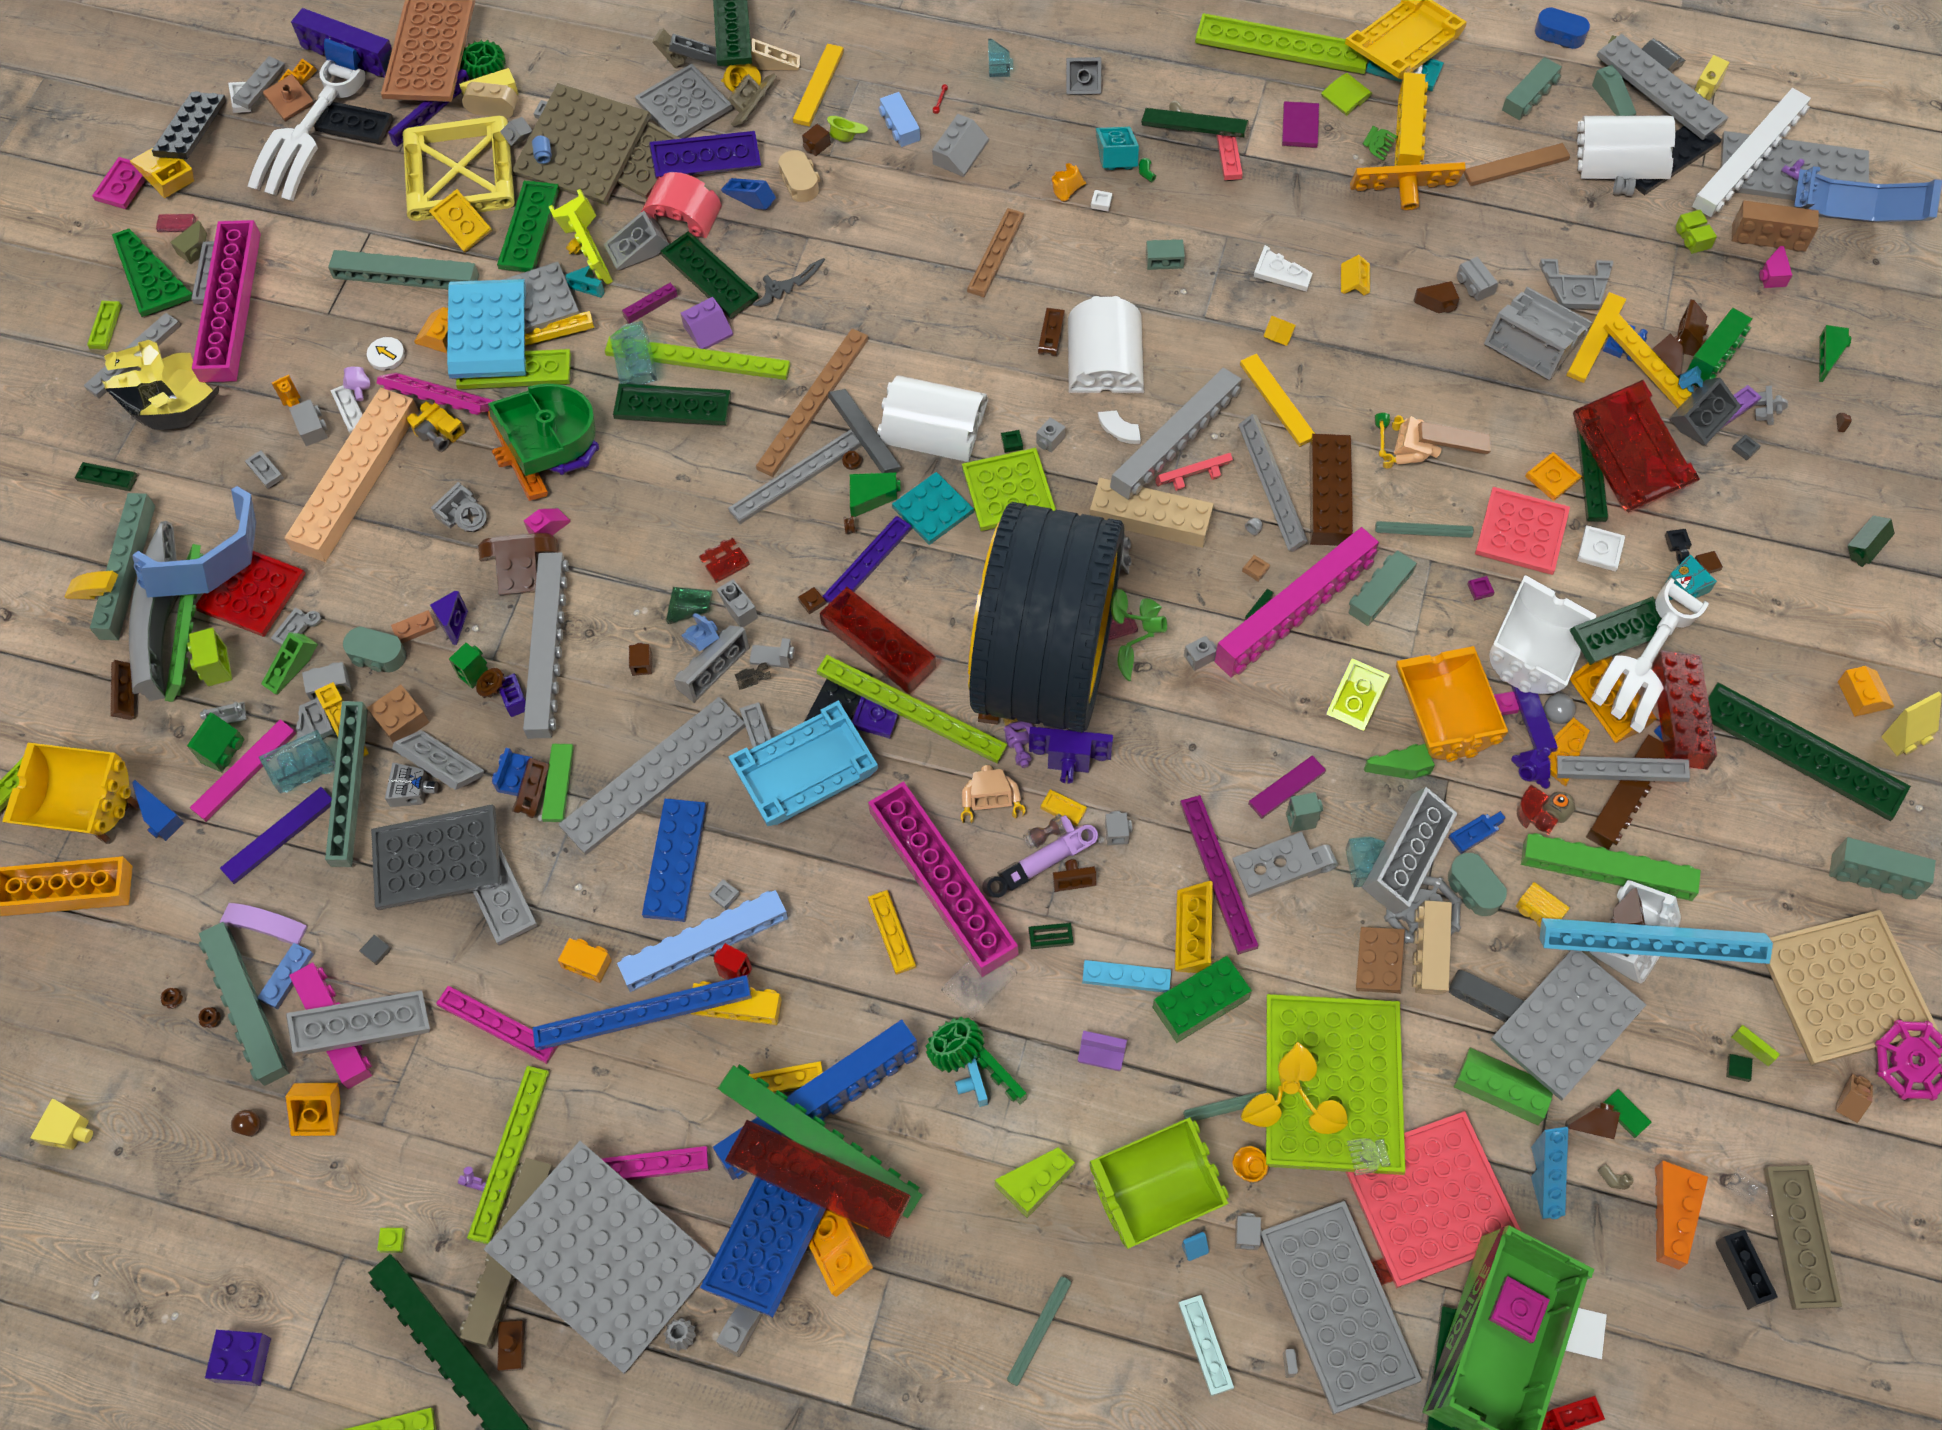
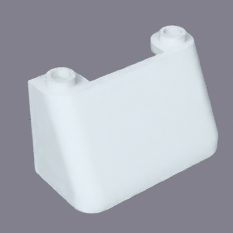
[1589,880,1681,984]

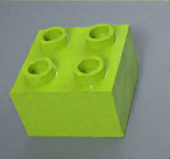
[187,628,232,687]

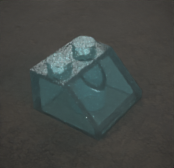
[1345,837,1386,888]

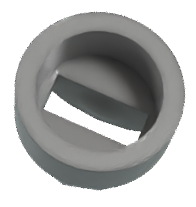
[1245,518,1262,535]

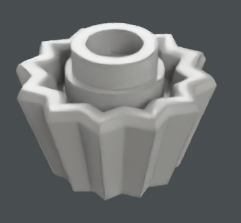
[663,1318,697,1351]

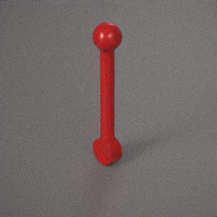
[933,84,948,114]

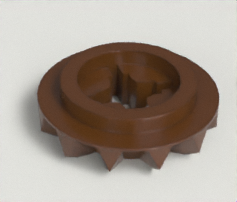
[476,668,505,698]

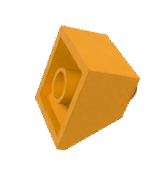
[414,307,448,353]
[1837,666,1894,717]
[285,1083,341,1136]

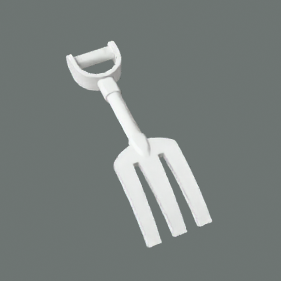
[248,60,366,201]
[1591,578,1709,733]

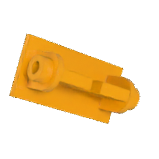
[272,374,301,407]

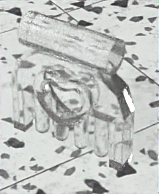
[1347,1138,1391,1176]

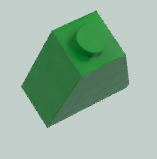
[850,472,901,517]

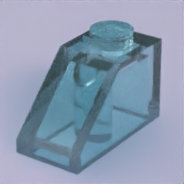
[988,39,1013,77]

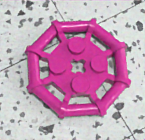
[1875,1020,1942,1101]

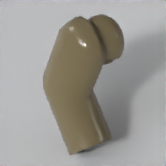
[1169,101,1192,113]
[1597,1164,1633,1190]

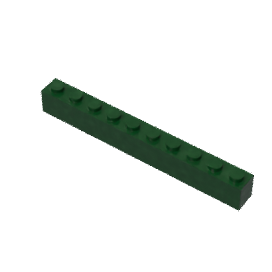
[368,1254,531,1430]

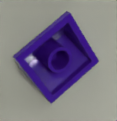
[430,591,468,645]

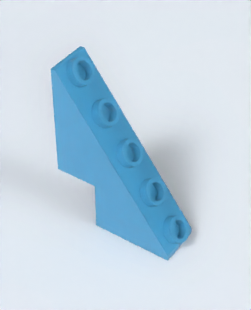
[1531,1127,1568,1219]

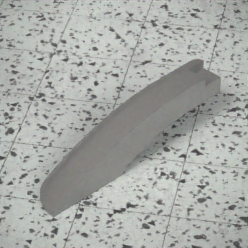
[129,521,177,702]

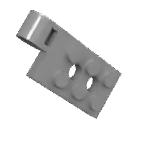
[1232,832,1338,898]

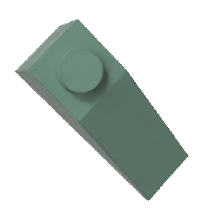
[1592,65,1636,116]

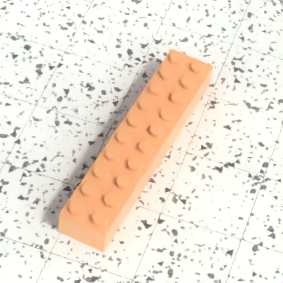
[285,387,419,562]

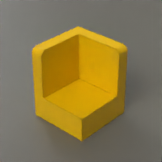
[1263,316,1296,346]

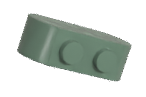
[343,626,406,673]
[1448,853,1507,916]

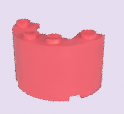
[640,172,722,238]

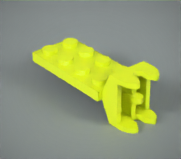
[549,189,613,285]

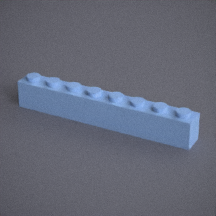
[617,890,788,992]

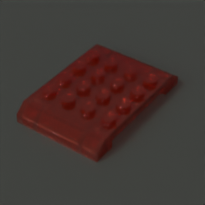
[1573,380,1700,513]

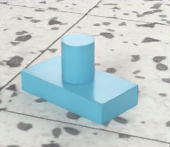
[955,1058,988,1107]

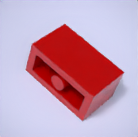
[713,943,752,980]

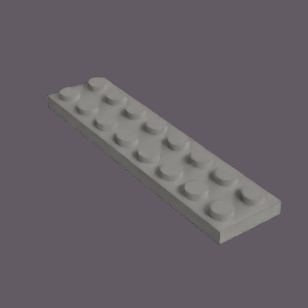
[1597,34,1728,140]

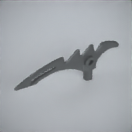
[753,258,825,306]

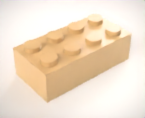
[1412,900,1452,995]

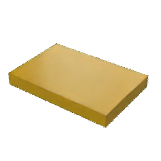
[429,189,492,253]

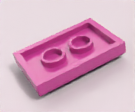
[92,157,146,209]

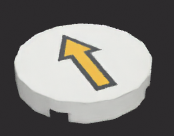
[367,337,405,371]

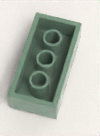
[1829,837,1936,899]

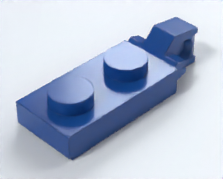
[1448,811,1505,854]

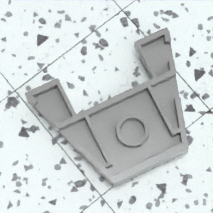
[1539,259,1613,309]

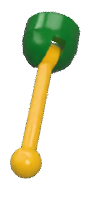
[1375,413,1390,457]

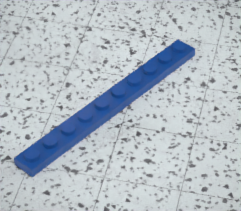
[533,975,752,1051]

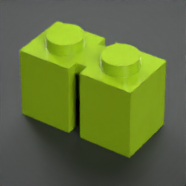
[1675,209,1717,254]

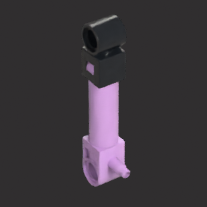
[982,815,1098,898]

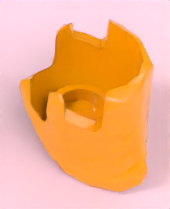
[1052,163,1087,201]

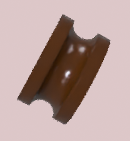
[844,516,855,534]

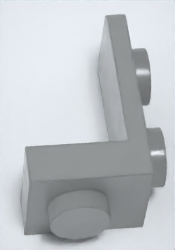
[750,638,795,668]

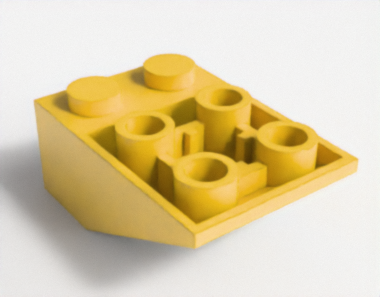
[130,148,194,198]

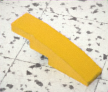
[64,571,118,599]

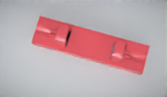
[1155,453,1233,491]

